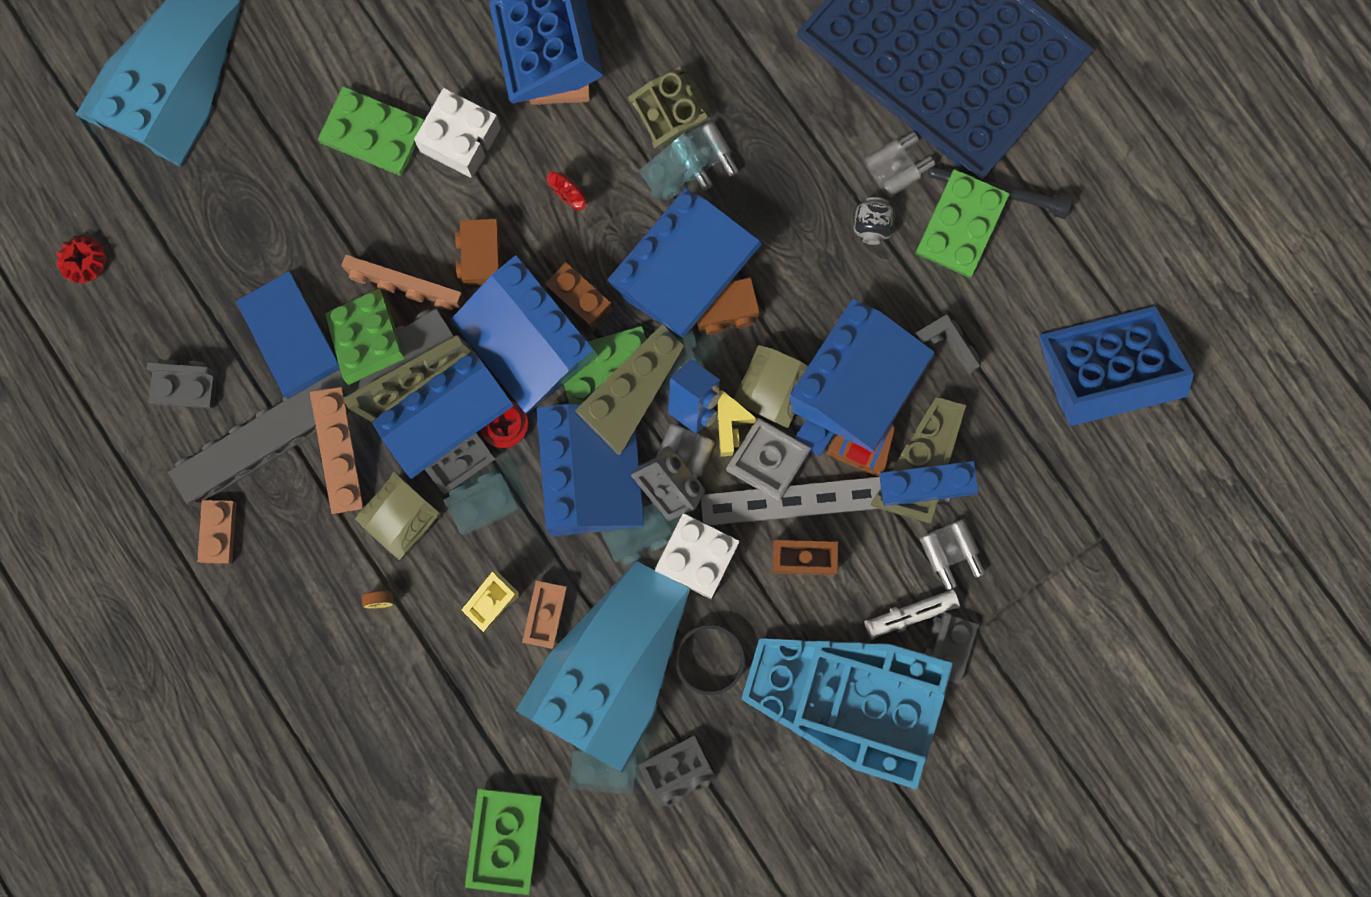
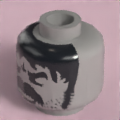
[854,197,895,245]

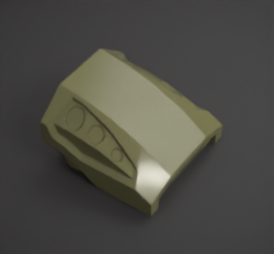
[627,66,712,149]
[734,345,808,429]
[355,472,441,561]

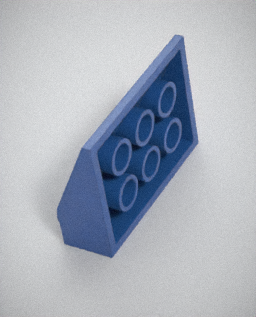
[489,0,604,103]
[608,188,761,338]
[450,255,598,414]
[789,299,934,453]
[1039,306,1194,426]
[537,404,644,537]

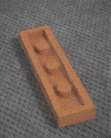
[341,255,465,312]
[310,386,363,514]

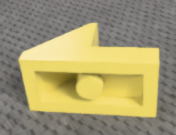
[717,391,756,456]
[462,570,519,632]

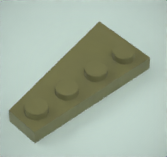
[575,324,684,455]
[343,335,473,422]
[871,397,966,524]

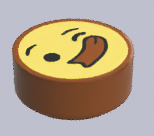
[362,590,394,609]

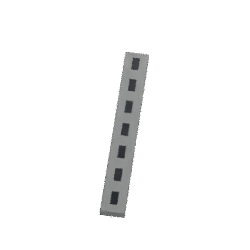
[701,477,950,526]

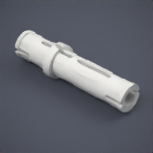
[864,589,959,640]

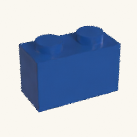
[668,359,720,434]

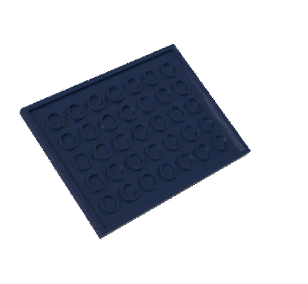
[796,0,1094,181]

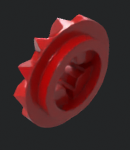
[546,171,587,211]
[55,235,106,283]
[480,400,528,448]

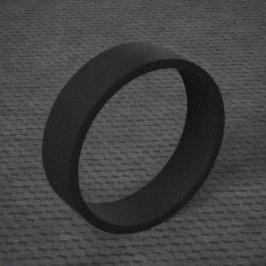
[675,625,745,695]

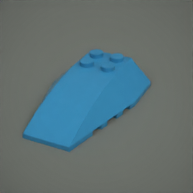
[76,0,242,167]
[516,561,690,773]
[741,638,953,790]

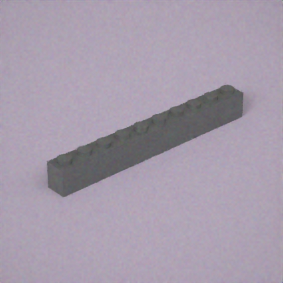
[168,309,454,507]

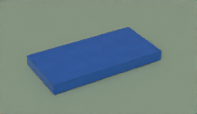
[236,271,340,399]

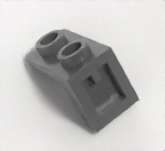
[914,314,979,374]

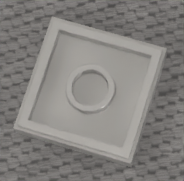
[726,418,811,502]

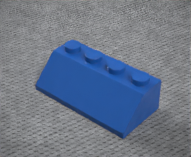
[372,350,513,479]

